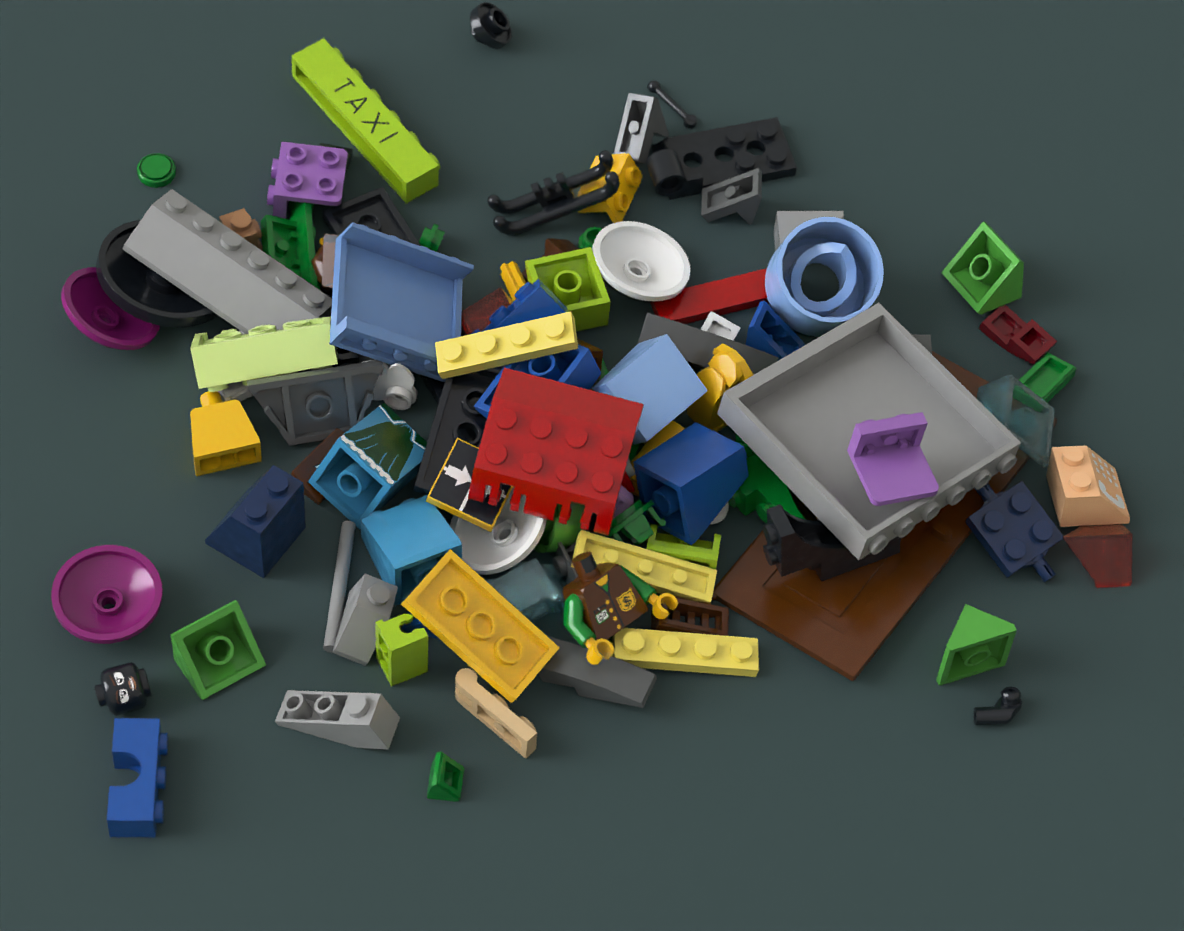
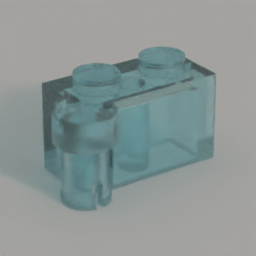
[486,558,565,622]

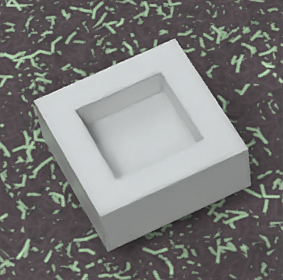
[701,311,741,341]

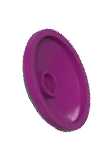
[61,267,160,350]
[51,545,163,644]

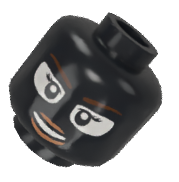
[94,662,152,716]

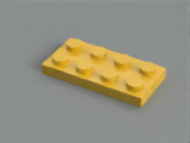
[401,549,560,703]

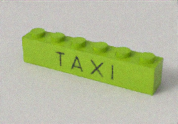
[291,38,440,204]

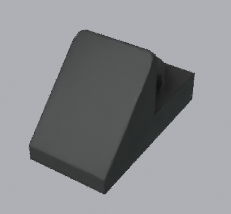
[614,93,669,164]
[701,168,762,224]

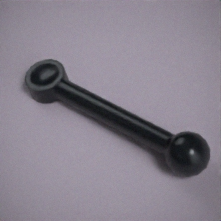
[648,80,697,129]

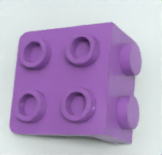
[267,142,347,219]
[847,412,939,506]

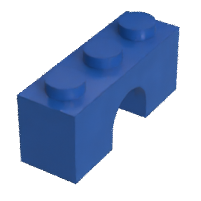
[107,718,168,837]

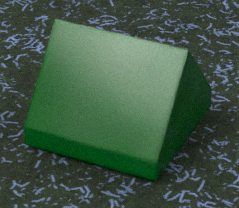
[426,751,465,802]

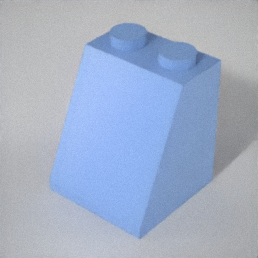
[592,334,708,445]

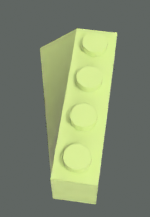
[190,316,339,392]

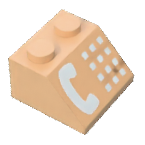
[1046,445,1130,527]

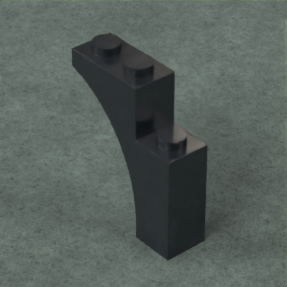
[763,504,901,582]

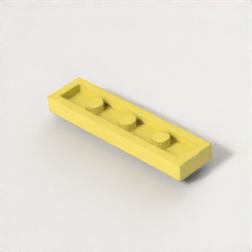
[435,311,578,379]
[571,530,717,604]
[612,628,759,677]

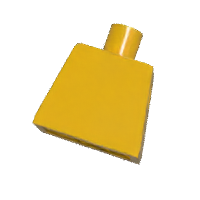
[190,391,262,476]

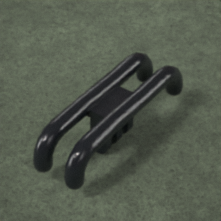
[487,150,620,235]

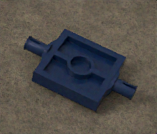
[965,481,1065,583]

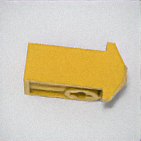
[687,343,754,432]

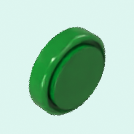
[137,153,176,188]

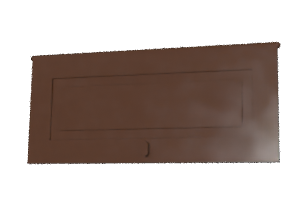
[712,351,1058,682]

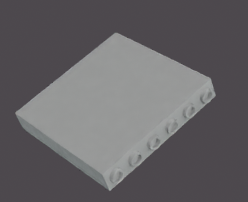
[717,303,1021,560]

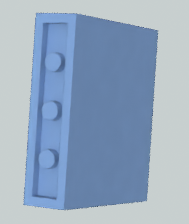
[329,222,474,383]

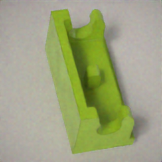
[646,523,722,570]
[375,614,428,687]

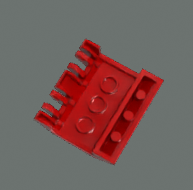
[468,367,644,536]

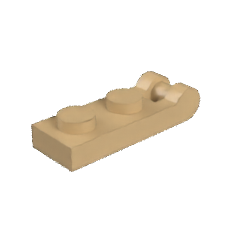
[455,668,537,759]

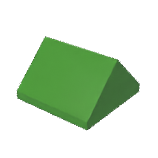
[941,221,1024,314]
[171,600,266,700]
[936,604,1017,686]

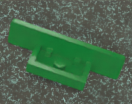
[260,201,320,290]

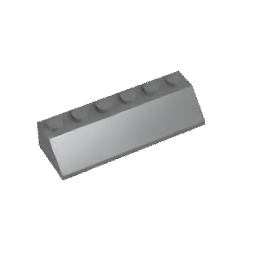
[123,189,332,334]

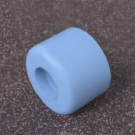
[765,217,884,337]

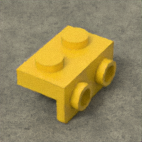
[576,153,643,223]

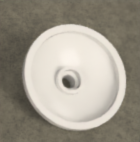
[592,221,690,301]
[450,487,547,575]

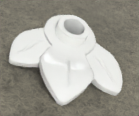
[361,360,418,410]

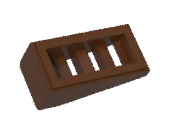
[651,594,729,636]

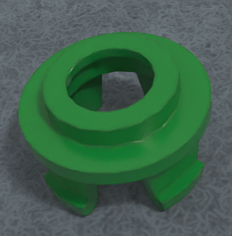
[605,499,666,546]

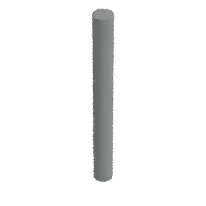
[323,521,356,653]

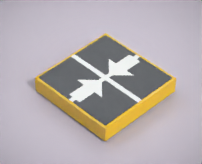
[426,438,513,532]

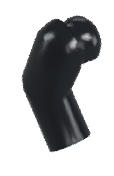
[973,686,1022,725]

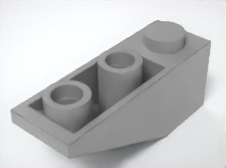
[275,690,400,749]

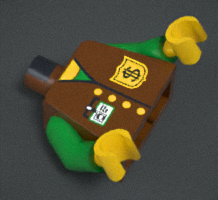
[562,552,678,665]

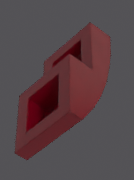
[979,305,1057,364]

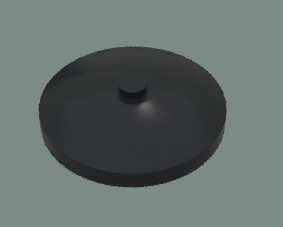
[96,220,218,327]

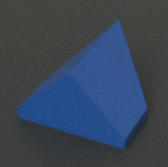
[746,301,805,361]

